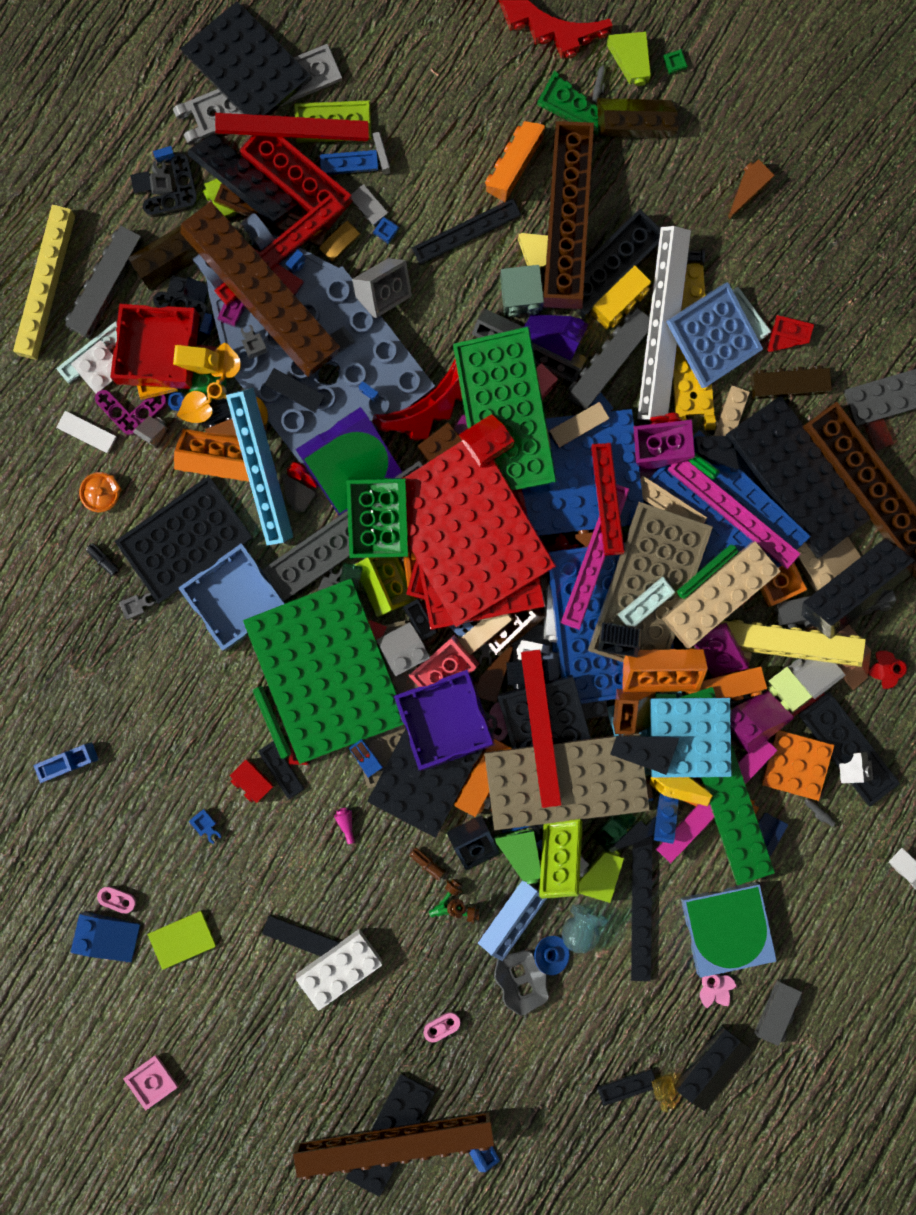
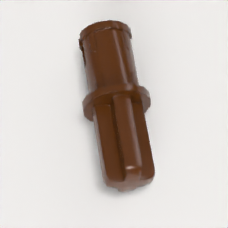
[410,848,445,880]

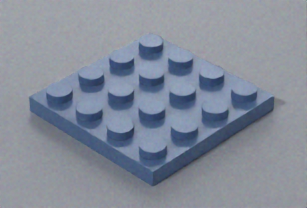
[666,282,763,388]

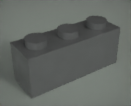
[754,980,802,1046]

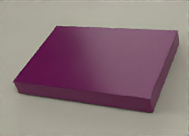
[694,622,749,678]

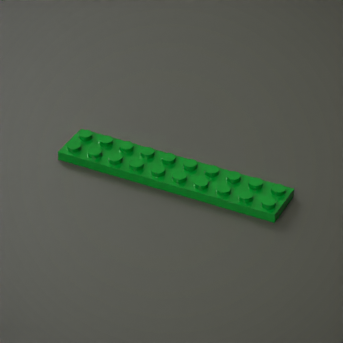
[678,687,775,885]

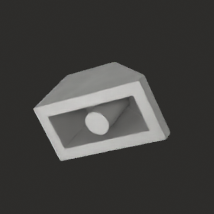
[133,416,168,448]

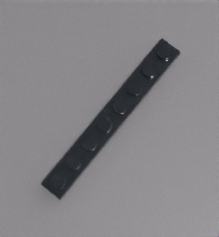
[631,825,652,981]

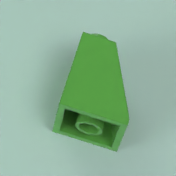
[494,828,541,884]

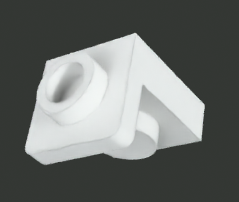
[517,640,550,660]

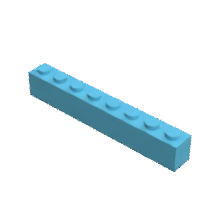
[226,388,293,545]

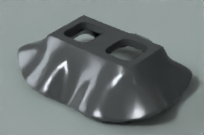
[494,950,549,1016]

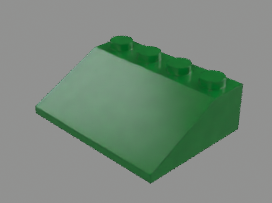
[346,477,408,558]

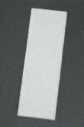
[56,411,117,454]

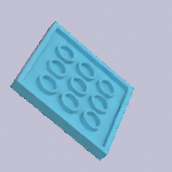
[650,698,731,778]

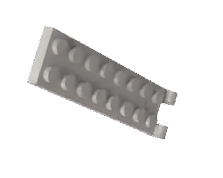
[173,44,342,145]

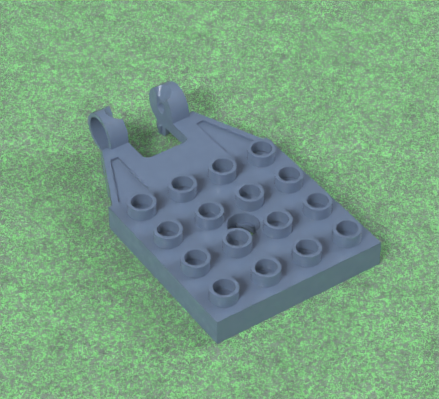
[193,213,435,481]

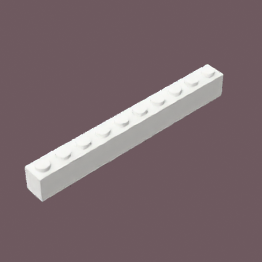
[637,226,691,421]

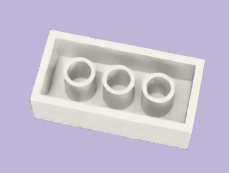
[296,929,382,1011]

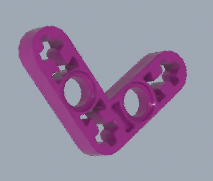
[95,390,167,436]

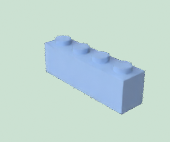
[478,881,547,961]

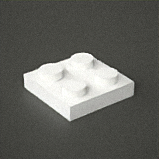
[71,340,113,394]

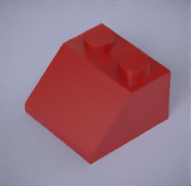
[459,414,514,468]

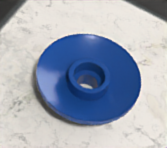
[534,936,569,975]

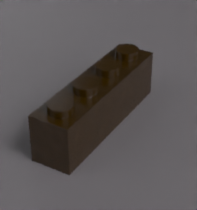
[750,365,832,400]

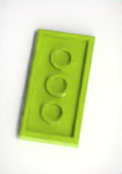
[294,100,372,143]
[539,819,582,899]

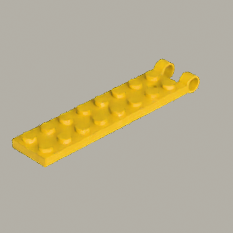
[672,264,716,431]

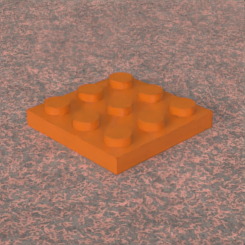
[762,730,834,801]

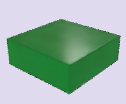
[663,49,688,75]

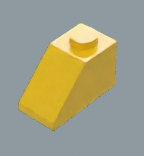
[173,345,219,375]

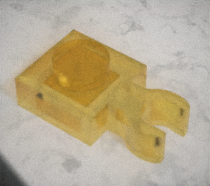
[652,1074,676,1113]

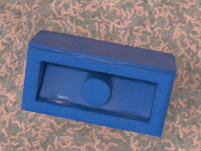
[469,1146,500,1172]

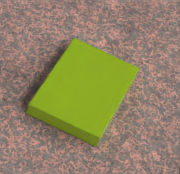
[147,910,217,970]

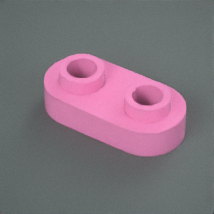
[97,886,136,914]
[424,1012,460,1042]

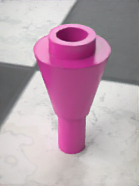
[334,808,355,844]

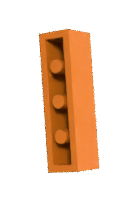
[685,666,767,701]
[453,738,512,817]

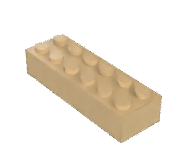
[662,541,781,648]

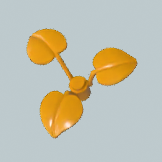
[177,343,268,425]

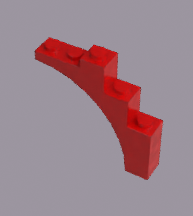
[498,0,613,59]
[372,359,463,441]

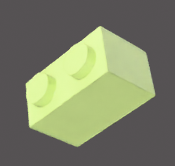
[768,667,812,713]

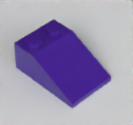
[523,315,589,361]

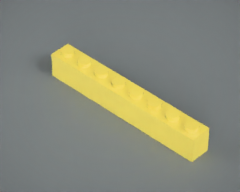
[13,204,76,360]
[718,619,866,667]

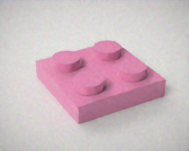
[123,1054,178,1111]

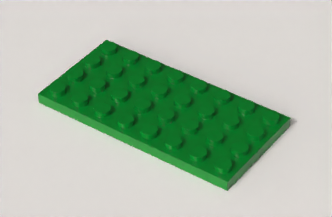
[453,327,557,491]

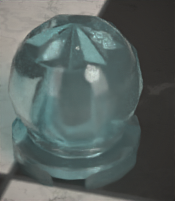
[562,904,608,954]

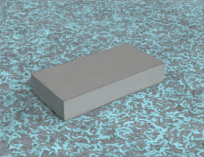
[373,132,390,175]
[351,184,388,226]

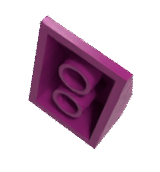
[633,420,695,470]
[730,691,794,754]

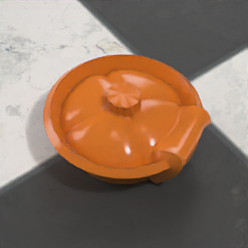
[79,472,122,512]

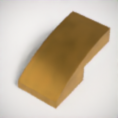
[319,220,361,262]

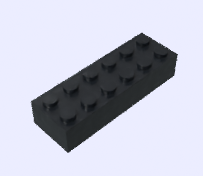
[573,209,661,320]
[802,538,915,639]

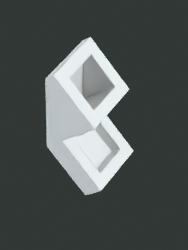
[889,848,916,889]

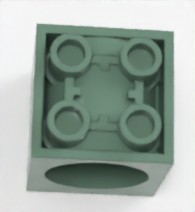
[500,265,544,318]

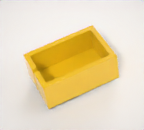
[591,266,651,330]

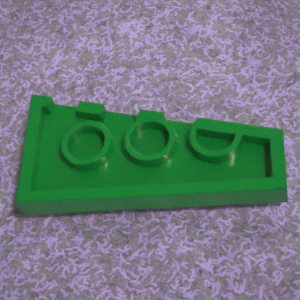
[537,70,605,139]

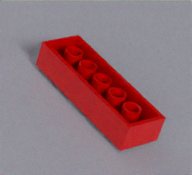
[240,135,353,230]

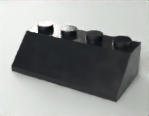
[673,1025,752,1111]

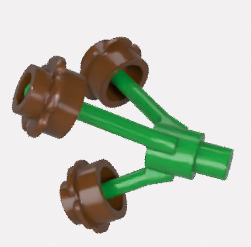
[429,879,480,924]

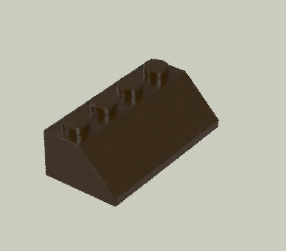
[597,98,678,138]
[128,225,199,290]

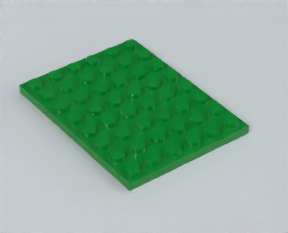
[243,578,404,764]

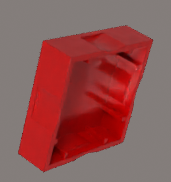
[110,304,200,389]

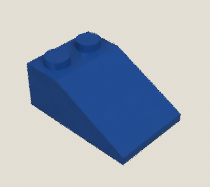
[70,911,141,962]

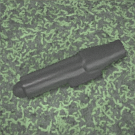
[592,65,606,102]
[804,799,836,827]

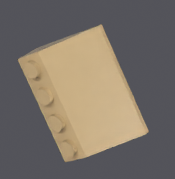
[795,537,861,592]

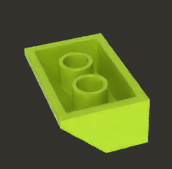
[354,557,416,617]

